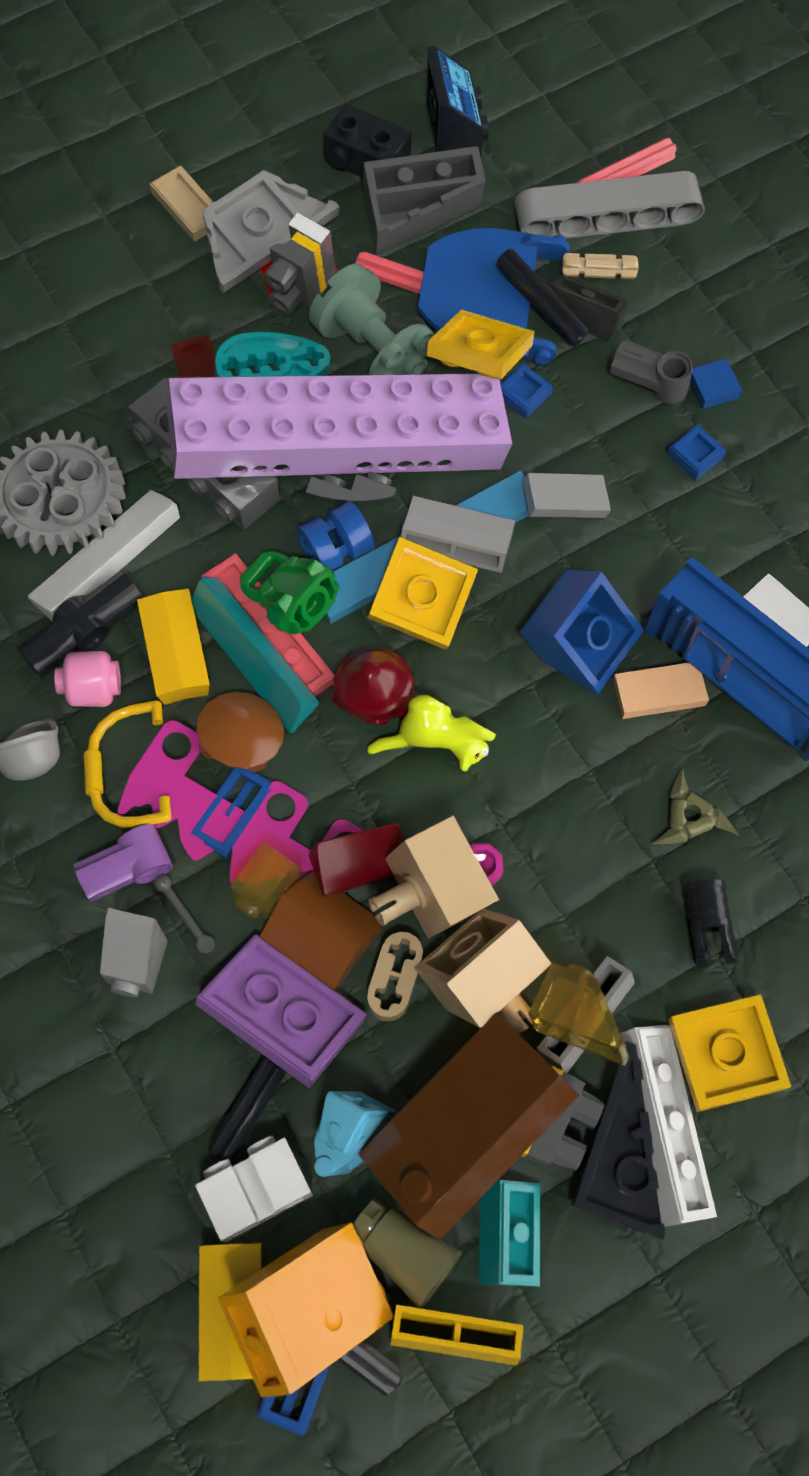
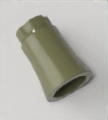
[353,1197,462,1309]

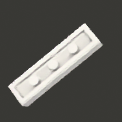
[27,490,180,621]
[615,1025,717,1227]

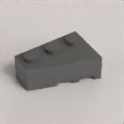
[363,146,486,256]

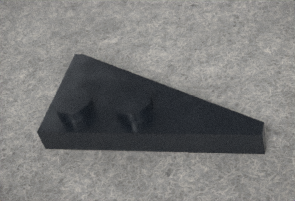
[571,1041,665,1240]

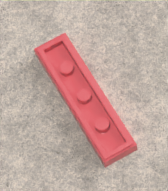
[201,553,335,696]

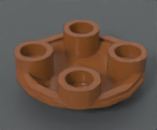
[196,691,284,772]

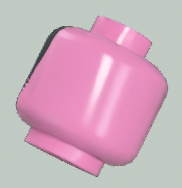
[54,651,121,708]

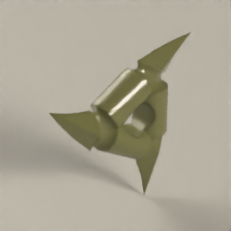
[652,768,740,844]

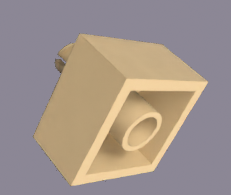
[369,816,499,939]
[414,908,551,1033]

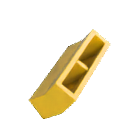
[137,589,210,705]
[199,1243,261,1381]
[390,1305,524,1366]

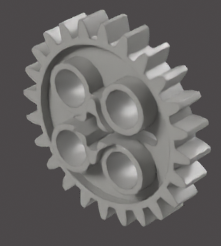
[0,430,126,555]

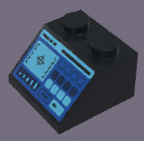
[425,46,489,156]

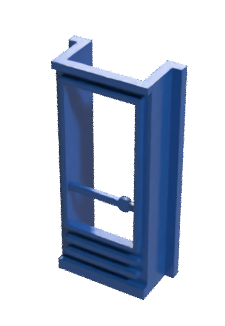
[645,557,809,762]

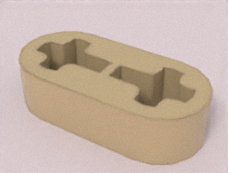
[367,932,423,1021]

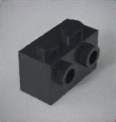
[323,103,411,178]

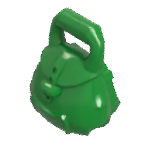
[239,551,339,634]

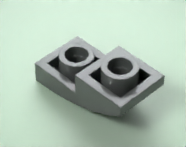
[306,472,398,506]

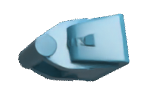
[314,1091,396,1177]

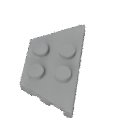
[203,170,340,293]

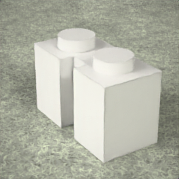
[195,1136,313,1243]

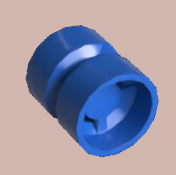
[296,501,375,571]

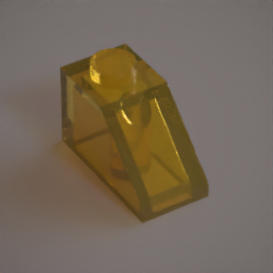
[528,962,629,1066]

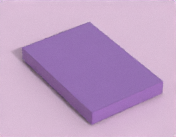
[196,934,367,1088]

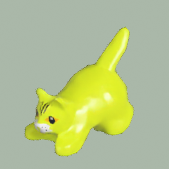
[367,695,496,771]

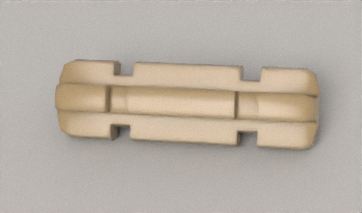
[562,253,638,279]

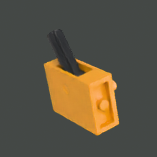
[218,1222,402,1397]

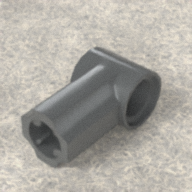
[610,340,693,404]

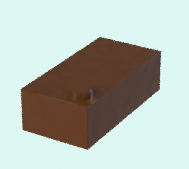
[358,1012,579,1240]

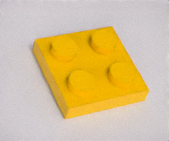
[426,309,535,379]
[367,537,478,650]
[668,994,791,1113]

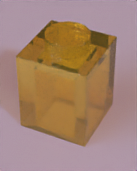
[230,842,301,920]

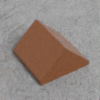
[260,871,385,991]

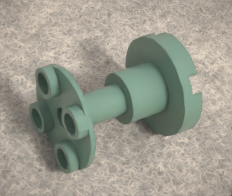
[309,263,435,375]

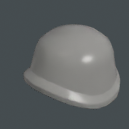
[0,719,60,781]

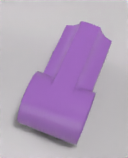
[73,824,173,902]

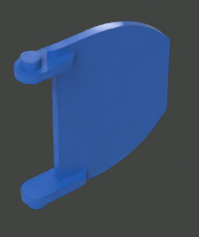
[418,228,570,365]

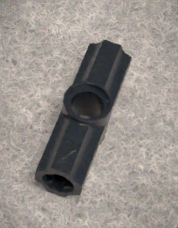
[16,571,143,679]

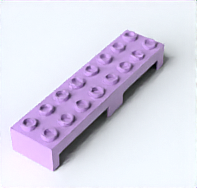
[166,374,512,479]

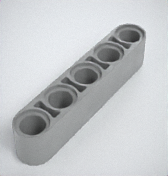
[514,171,705,239]

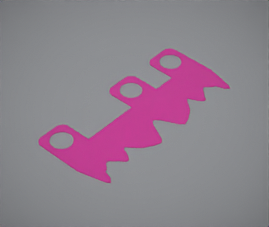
[118,721,364,900]

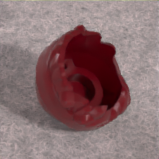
[332,648,415,725]

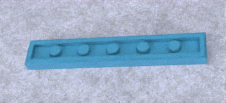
[325,471,529,624]

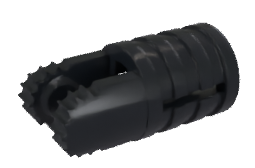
[685,879,738,969]

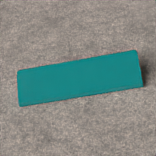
[192,577,320,733]

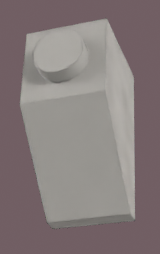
[100,908,168,997]

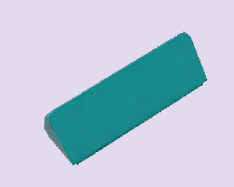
[479,1180,540,1286]

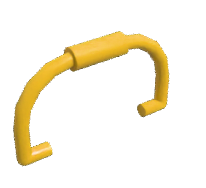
[83,700,171,828]

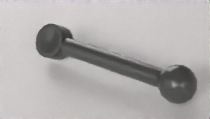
[154,875,216,955]

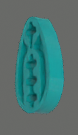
[214,332,330,377]

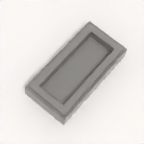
[522,473,611,518]

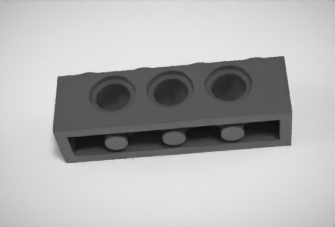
[128,377,280,531]

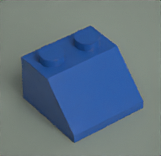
[520,569,644,694]

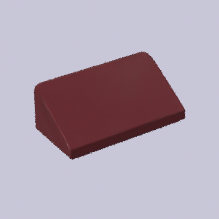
[308,823,403,897]

